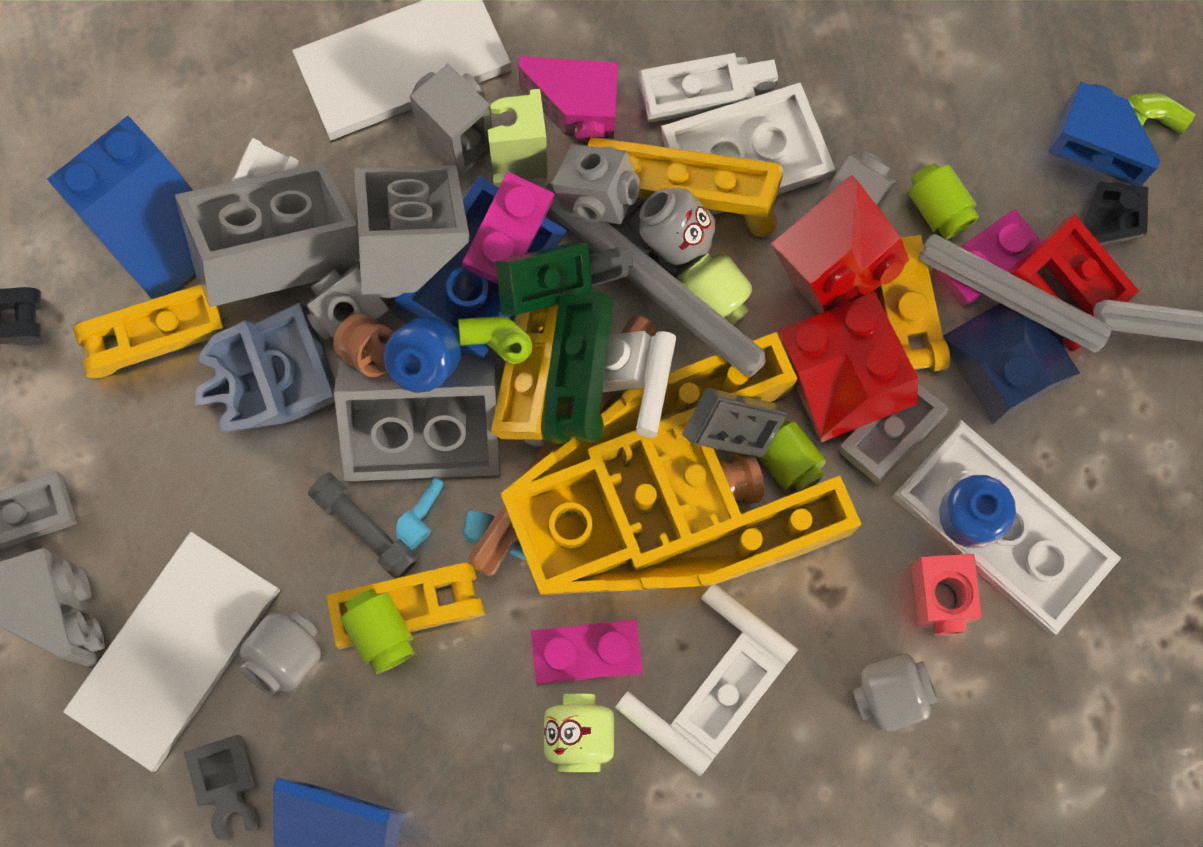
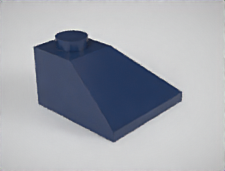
[943,303,1080,424]

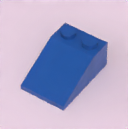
[47,116,197,299]
[273,778,407,847]

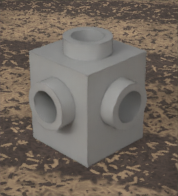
[552,144,640,224]
[307,262,390,340]

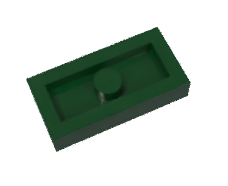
[496,242,593,315]

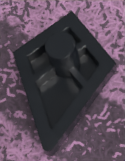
[1081,182,1148,246]

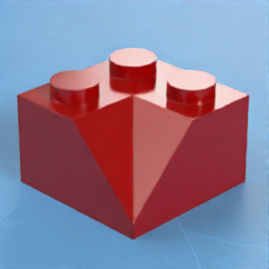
[771,175,909,314]
[778,292,918,443]

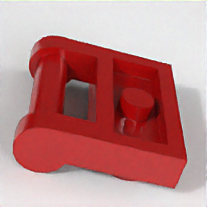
[1008,214,1139,352]

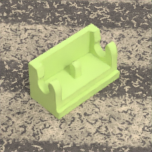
[488,89,547,183]

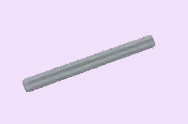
[544,181,766,377]

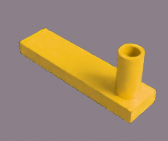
[588,137,784,237]

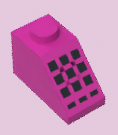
[518,56,619,142]

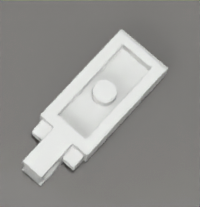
[638,53,778,123]

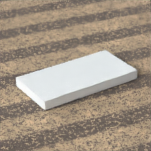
[292,0,511,141]
[892,420,1121,637]
[63,531,281,772]

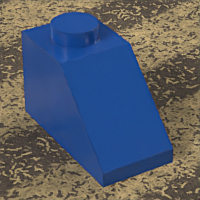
[1048,81,1160,186]

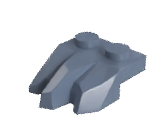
[195,303,335,433]

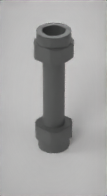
[308,472,419,579]

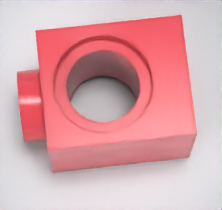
[910,554,982,635]

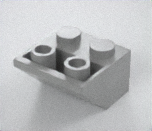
[0,548,105,668]

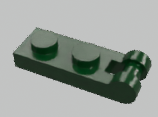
[541,291,614,444]

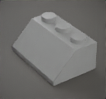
[175,162,359,307]
[354,165,469,298]
[334,355,500,481]

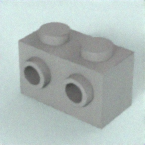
[410,63,493,177]

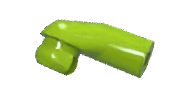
[1128,93,1196,135]
[458,316,532,364]

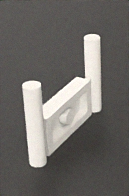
[524,331,676,447]
[615,584,798,777]

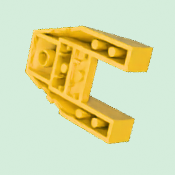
[501,332,862,595]

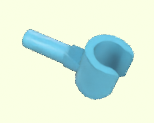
[396,478,445,551]
[463,511,526,561]

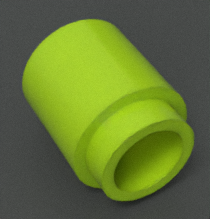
[908,163,979,240]
[758,418,827,493]
[340,588,415,675]

